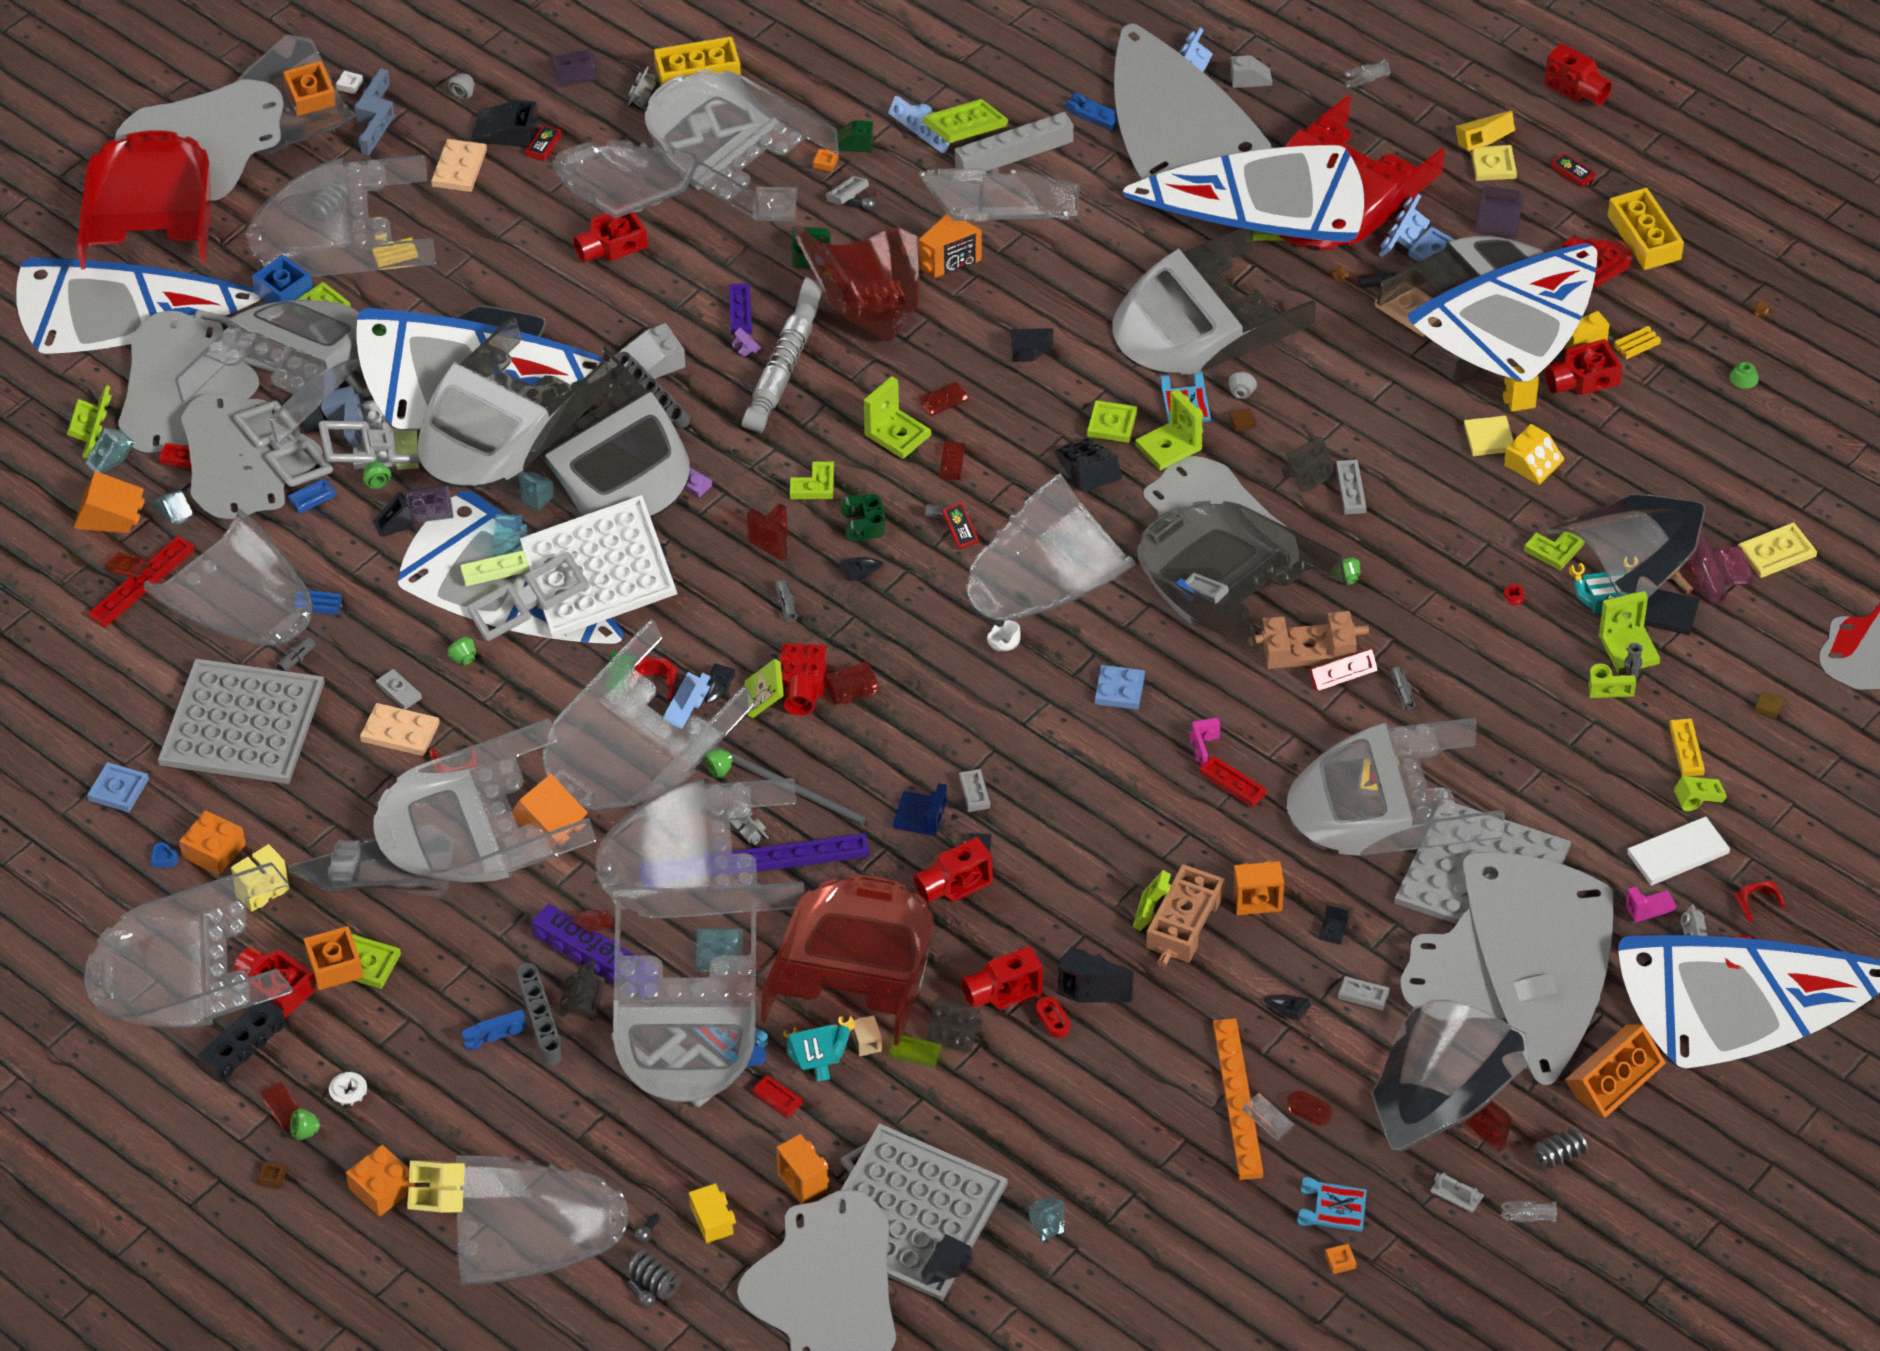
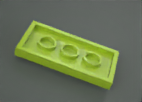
[922,99,1009,143]

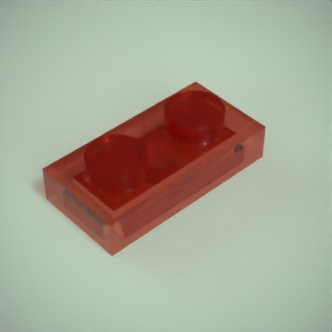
[920,382,967,416]
[939,442,966,480]
[104,552,150,578]
[572,908,617,932]
[260,1082,299,1130]

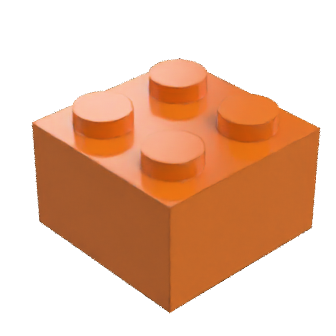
[283,61,335,116]
[179,810,246,876]
[1233,861,1284,915]
[303,926,364,990]
[776,1134,829,1204]
[346,1144,416,1217]

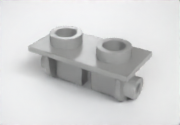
[627,67,657,107]
[727,801,769,844]
[1681,904,1707,936]
[1430,1172,1484,1213]

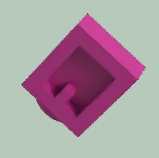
[1189,717,1220,766]
[1625,886,1677,923]

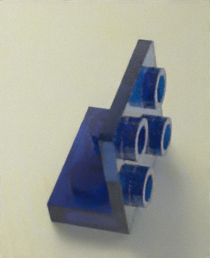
[893,783,947,836]

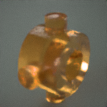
[1332,266,1349,281]
[1754,302,1770,317]

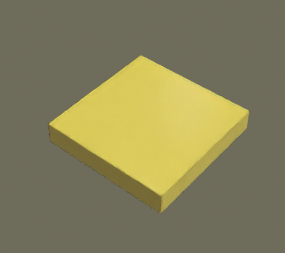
[1471,145,1517,181]
[1464,416,1513,456]

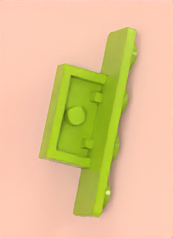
[67,385,112,459]

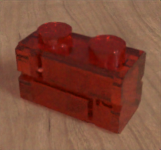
[825,661,877,705]

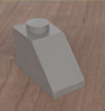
[1230,55,1272,88]

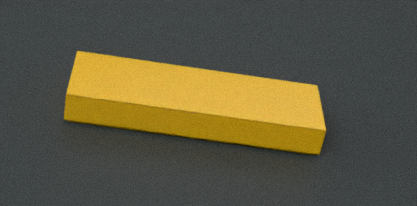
[1669,718,1705,777]

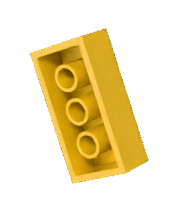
[654,37,741,89]
[1608,188,1684,270]

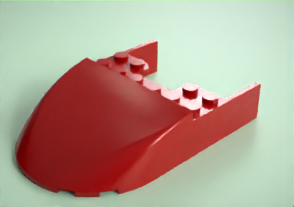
[1279,95,1445,250]
[77,130,211,270]

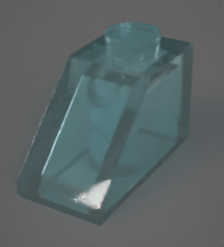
[85,428,135,474]
[519,471,554,512]
[153,490,192,525]
[492,514,527,557]
[1029,1196,1064,1240]

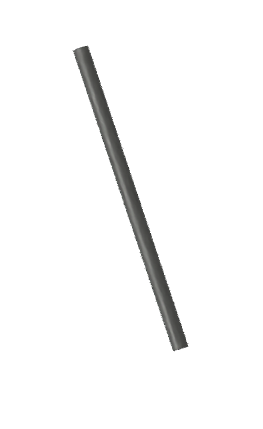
[710,744,866,825]

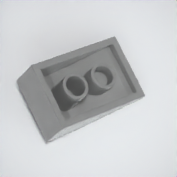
[610,323,686,389]

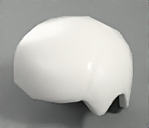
[987,620,1021,652]

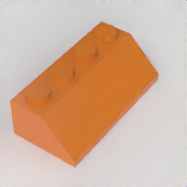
[1565,1024,1666,1118]

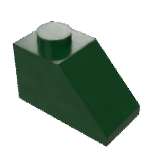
[831,120,874,153]

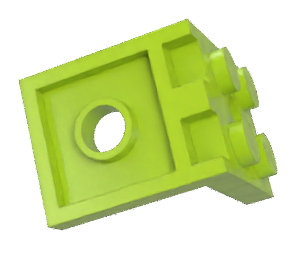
[864,377,931,459]
[1135,389,1203,471]
[1599,591,1660,674]

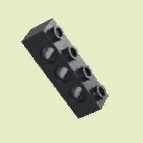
[197,996,286,1083]

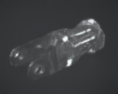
[1345,59,1390,88]
[1501,1200,1556,1223]

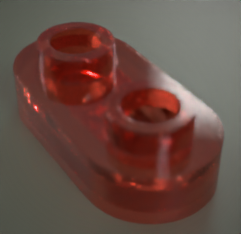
[1287,1091,1332,1126]

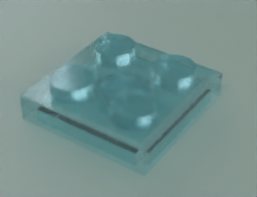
[696,929,744,972]

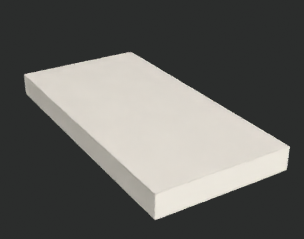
[353,400,397,469]
[1627,817,1730,886]

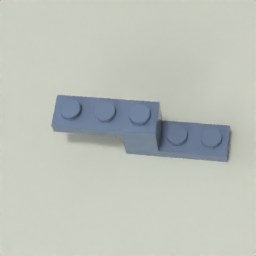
[354,68,394,156]
[321,363,364,448]

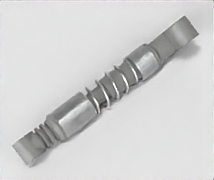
[741,277,824,434]

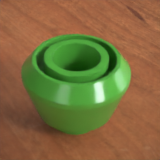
[1730,362,1759,389]
[363,461,391,489]
[1332,557,1361,585]
[447,637,476,665]
[704,749,733,778]
[290,1108,319,1141]

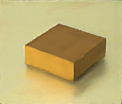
[1755,691,1784,718]

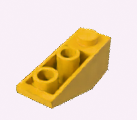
[1456,110,1515,151]

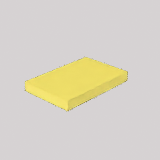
[1737,522,1817,578]

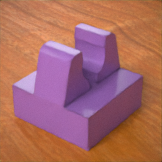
[732,328,761,357]

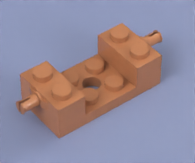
[1249,611,1369,669]
[1146,864,1225,967]

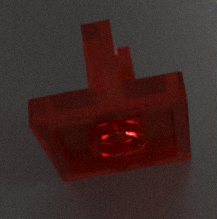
[747,503,788,561]

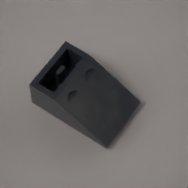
[471,100,538,147]
[1054,437,1122,492]
[1058,947,1134,1003]

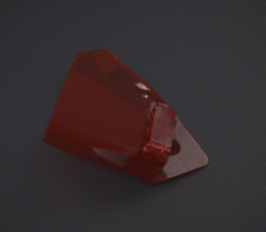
[795,225,919,342]

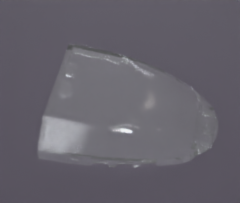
[552,140,698,218]
[966,473,1135,621]
[144,509,312,645]
[456,1156,628,1285]

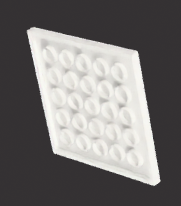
[520,495,677,638]

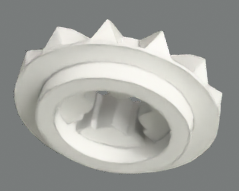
[329,1072,367,1106]

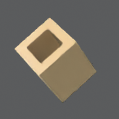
[852,1016,882,1057]

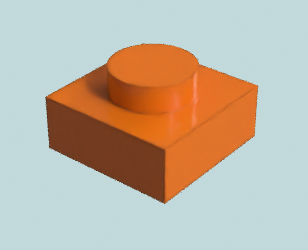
[813,149,839,172]
[1325,1244,1356,1274]

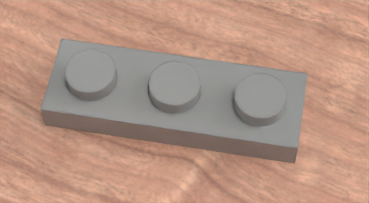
[1336,460,1367,514]

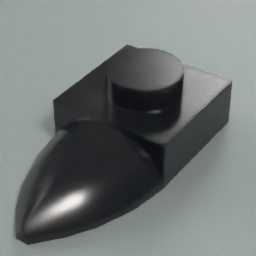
[839,557,882,581]
[705,663,736,704]
[1263,994,1311,1020]

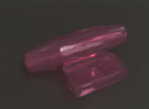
[1688,530,1754,604]

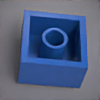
[252,255,313,314]

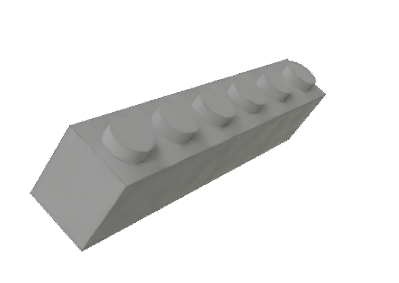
[955,112,1073,179]

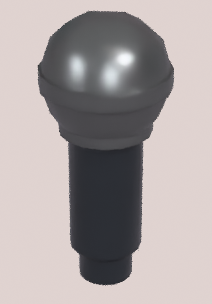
[845,196,876,211]
[634,1213,660,1243]
[628,1279,656,1308]

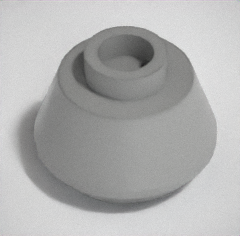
[448,73,475,99]
[1228,371,1257,399]

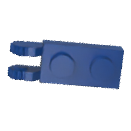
[1064,93,1119,131]
[462,1009,527,1051]

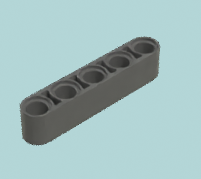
[614,351,691,429]
[517,963,562,1066]

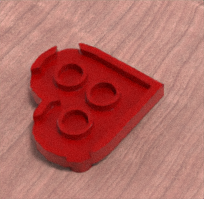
[1563,236,1632,289]

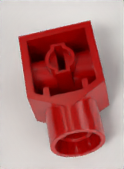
[1544,43,1613,106]
[573,204,648,263]
[1545,339,1623,395]
[780,644,827,716]
[913,837,993,904]
[234,946,317,1019]
[961,946,1043,1010]

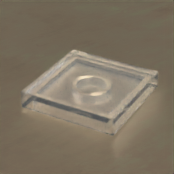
[754,187,797,221]

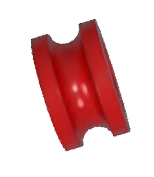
[1504,584,1524,606]

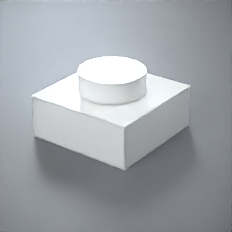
[336,71,363,94]

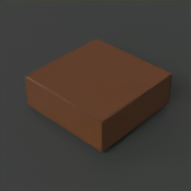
[1229,408,1256,432]
[257,1161,287,1189]

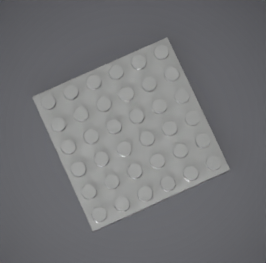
[158,659,325,784]
[1394,799,1571,924]
[838,1124,1008,1301]

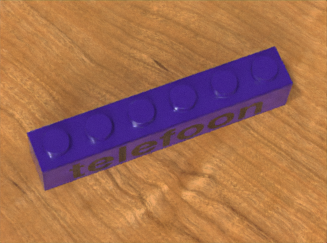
[531,903,659,1000]

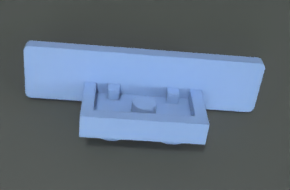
[1179,28,1213,72]
[888,96,949,153]
[1379,194,1430,257]
[663,672,710,729]

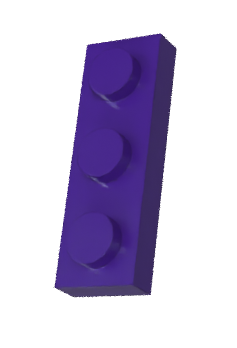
[729,283,752,335]

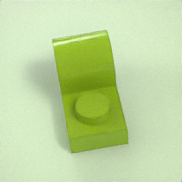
[1588,664,1636,698]
[1674,776,1727,811]

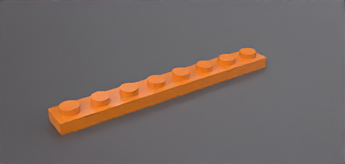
[1213,1018,1263,1180]

